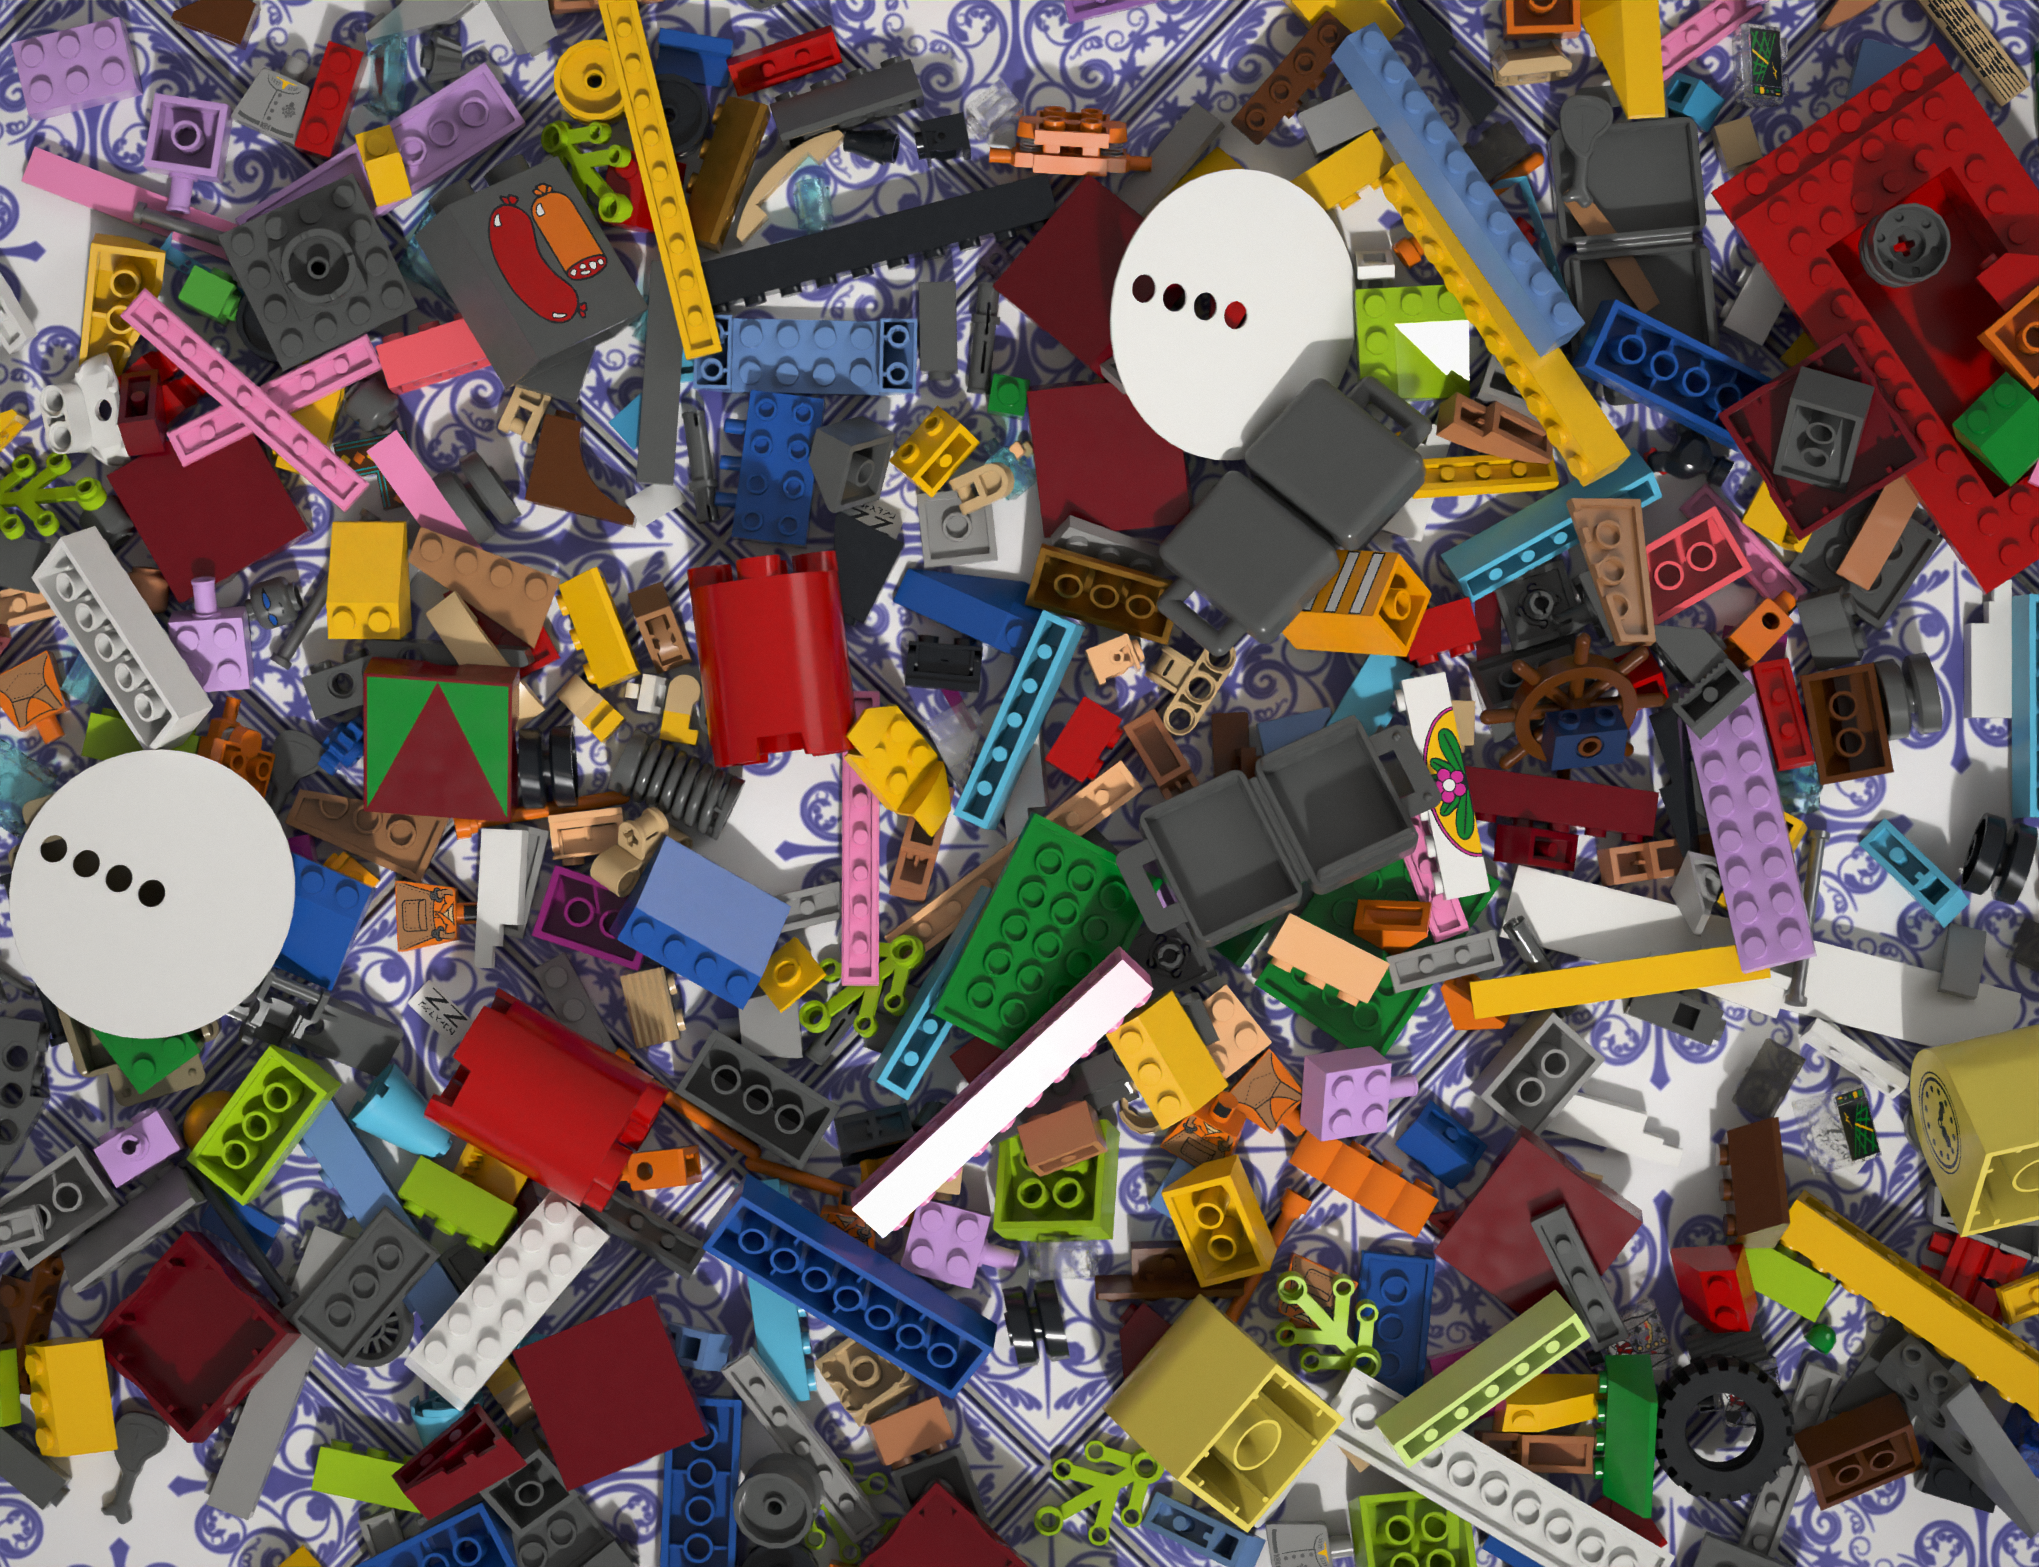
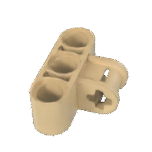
[1144,644,1236,737]
[590,807,693,897]

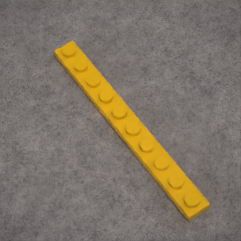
[598,0,723,360]

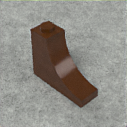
[525,409,637,528]

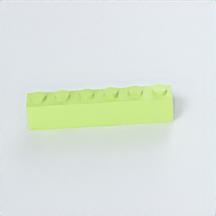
[1374,1289,1590,1468]

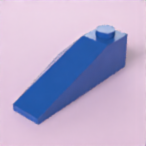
[893,568,1043,661]
[354,1499,518,1567]

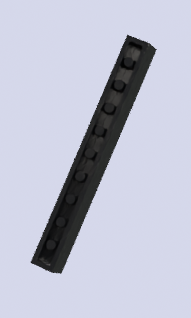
[701,173,1057,315]

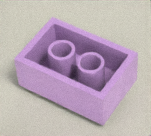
[11,17,143,121]

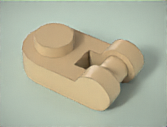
[498,387,552,444]
[949,462,1015,516]

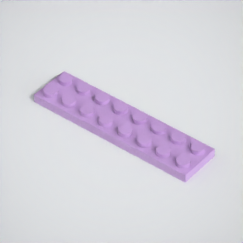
[235,62,526,226]
[1678,670,1817,974]

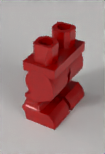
[107,350,211,431]
[1918,1231,2028,1325]

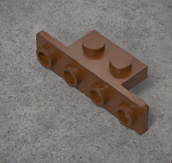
[1231,11,1352,145]
[1211,712,1261,780]
[1095,1240,1244,1302]
[0,1249,65,1395]

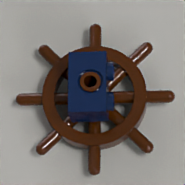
[1480,632,1667,780]

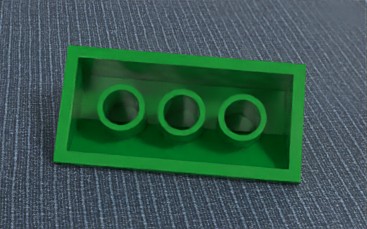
[1593,1354,1658,1518]

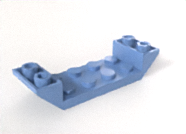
[693,315,918,396]

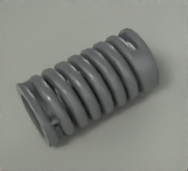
[608,728,745,841]

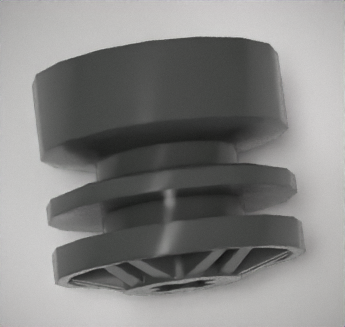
[1858,203,1951,288]

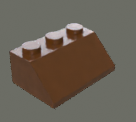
[1800,662,1894,785]
[1715,1117,1790,1248]
[1794,1392,1924,1511]

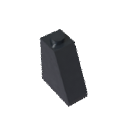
[834,511,905,627]

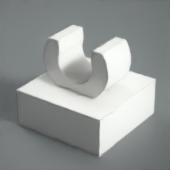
[1355,250,1395,289]
[625,674,671,716]

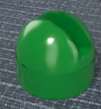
[1803,1324,1836,1356]

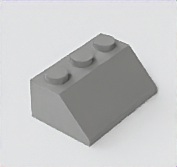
[1468,1009,1605,1136]
[0,1144,120,1271]

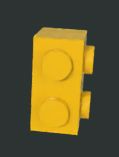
[889,405,980,498]

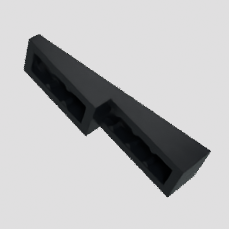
[1396,0,1499,130]
[1649,707,1701,858]

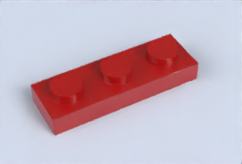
[726,25,843,97]
[1750,657,1815,772]

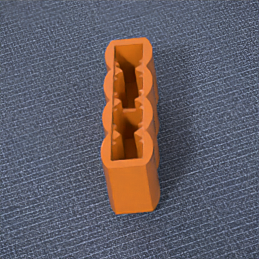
[1287,1129,1439,1238]

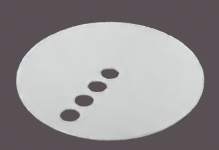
[1110,169,1356,461]
[9,749,295,1039]

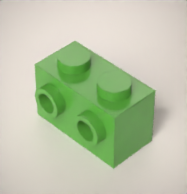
[178,265,243,327]

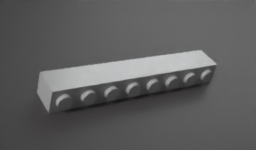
[204,1224,357,1520]

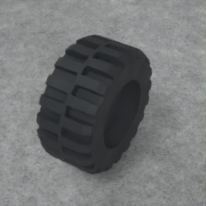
[1655,1354,1795,1502]

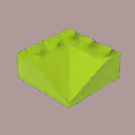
[1354,285,1470,404]
[993,1119,1120,1241]
[1348,1491,1477,1567]

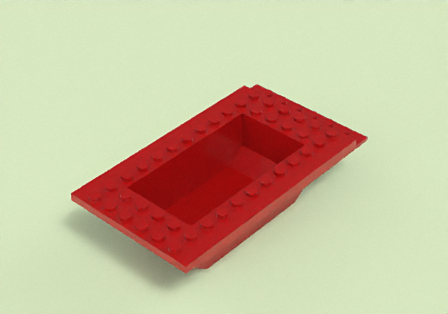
[1711,43,2039,595]

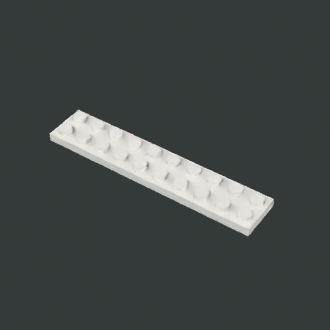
[1328,1367,1675,1567]

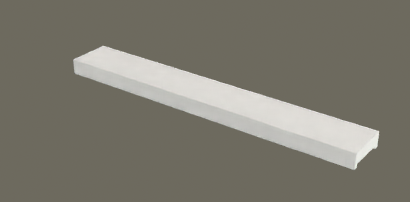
[1498,865,2021,1048]

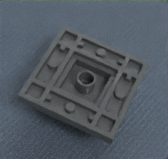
[217,173,418,372]

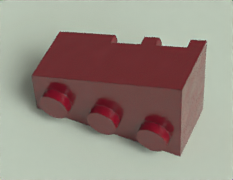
[391,1403,528,1521]

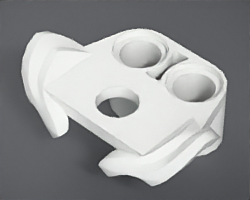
[39,352,131,466]

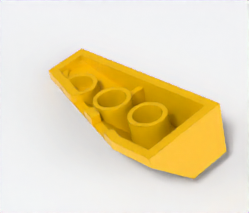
[1580,0,1665,119]
[78,233,166,378]
[1492,1374,1603,1433]

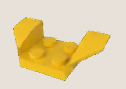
[843,704,951,837]

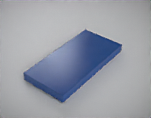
[1353,1250,1436,1398]

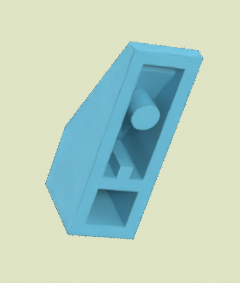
[1859,818,1970,928]

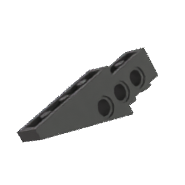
[301,638,535,720]
[0,1016,50,1185]
[1874,1333,2039,1539]

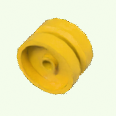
[554,39,626,126]

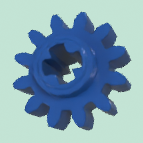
[317,715,364,776]

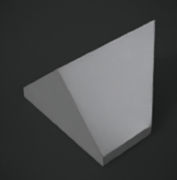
[1670,851,1722,937]

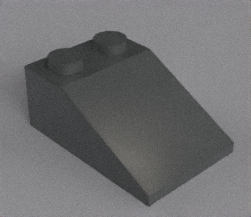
[1773,366,1875,494]

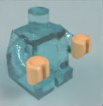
[983,438,1037,500]

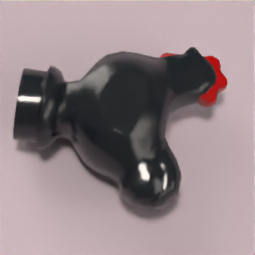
[1643,422,1734,487]

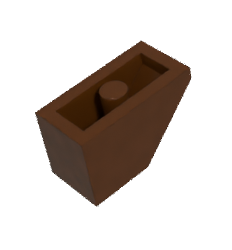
[171,0,261,50]

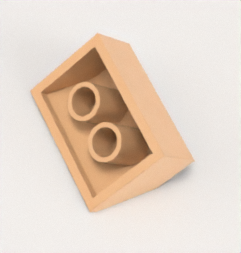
[1266,913,1390,1006]

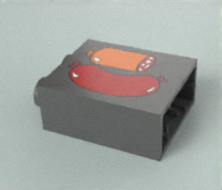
[414,154,649,389]

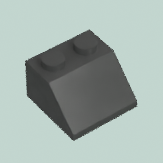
[808,416,896,513]
[1649,625,1728,689]

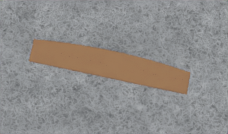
[1563,189,1660,314]

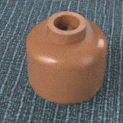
[128,566,170,615]

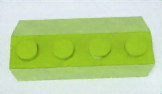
[186,1044,342,1206]

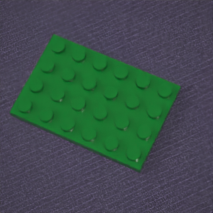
[930,812,1163,1080]
[1254,859,1501,1056]

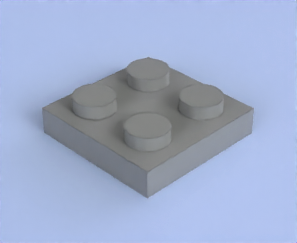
[917,488,998,568]

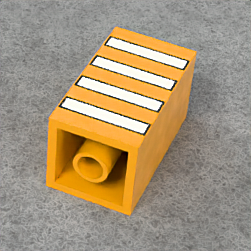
[1282,549,1432,657]

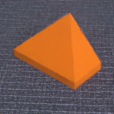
[1353,899,1432,955]
[1440,974,1511,1030]

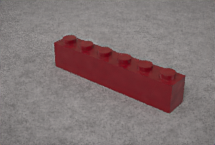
[1465,766,1659,843]

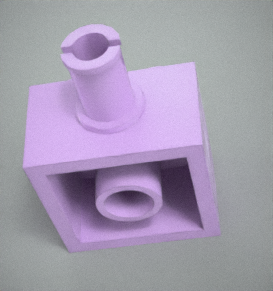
[143,93,234,214]
[168,576,254,692]
[1300,1046,1418,1141]
[93,1107,189,1188]
[901,1199,1020,1289]

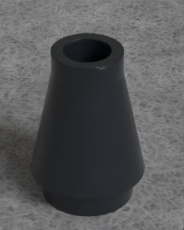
[843,129,900,166]

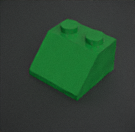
[1952,372,2039,487]

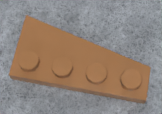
[1566,498,1656,646]
[408,527,560,648]
[285,789,450,883]

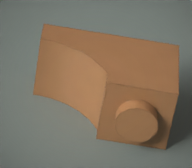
[628,581,692,674]

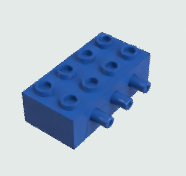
[714,390,826,549]

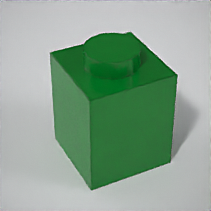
[987,373,1030,420]

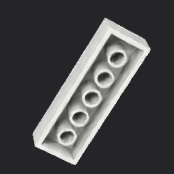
[31,526,213,750]
[404,1191,610,1412]

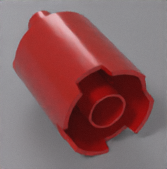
[687,551,857,768]
[423,988,669,1213]

